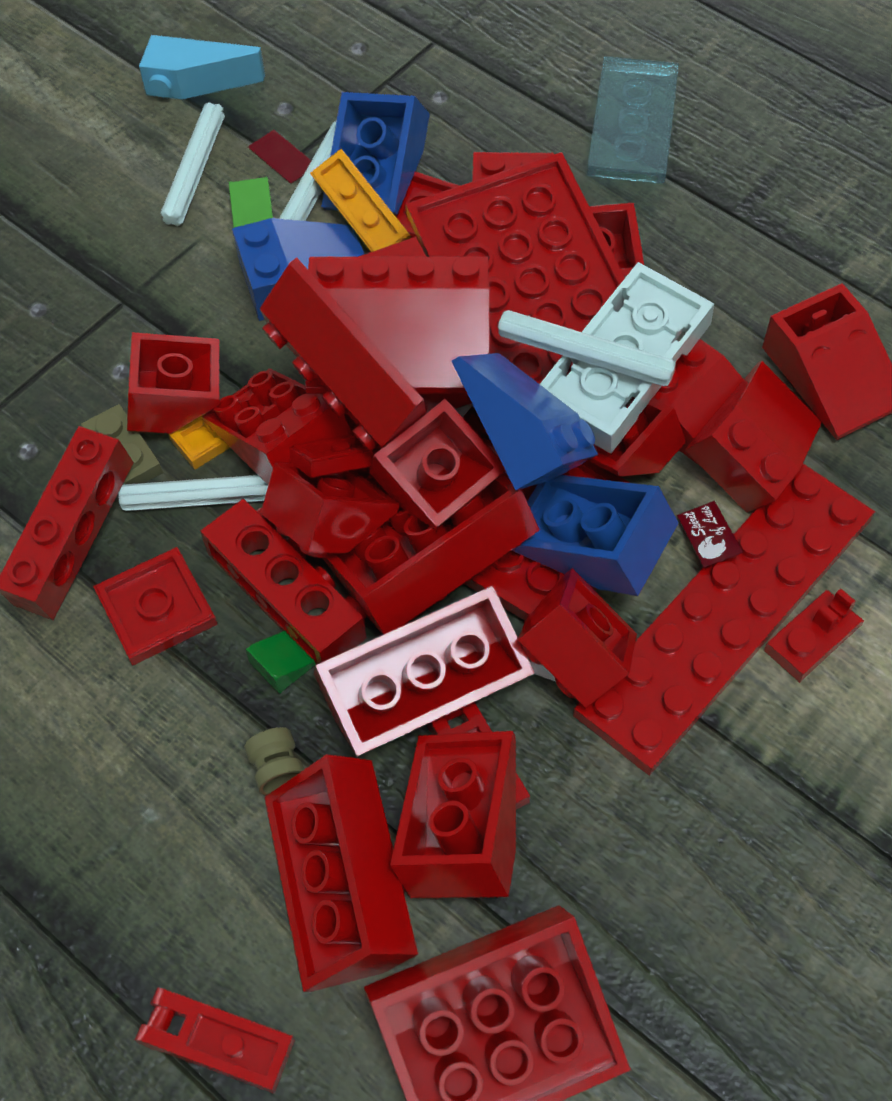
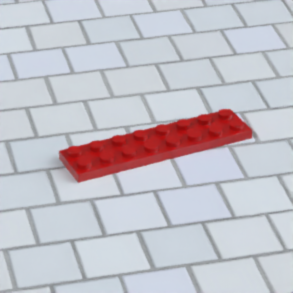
[573,463,875,776]

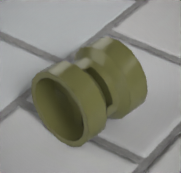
[244,727,304,795]

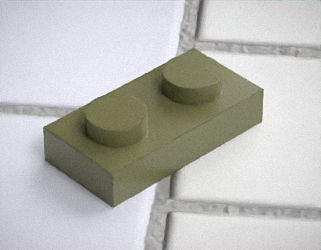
[81,404,163,485]

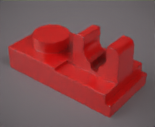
[764,589,864,683]

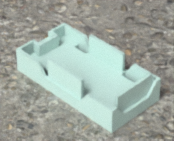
[540,262,714,454]

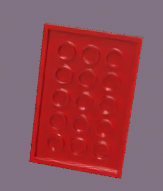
[406,152,625,384]

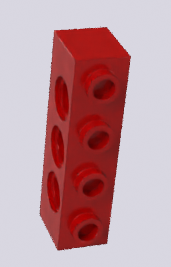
[0,426,134,620]
[200,498,367,665]

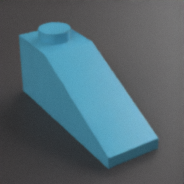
[139,35,265,99]

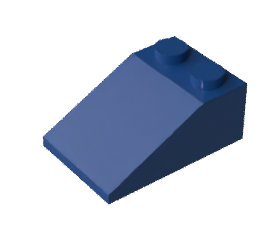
[321,92,430,215]
[232,218,364,321]
[451,353,598,490]
[512,475,679,596]

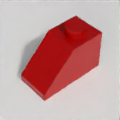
[588,398,686,477]

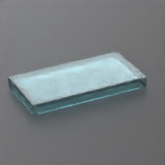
[587,56,679,184]

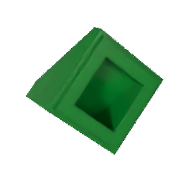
[246,631,316,694]

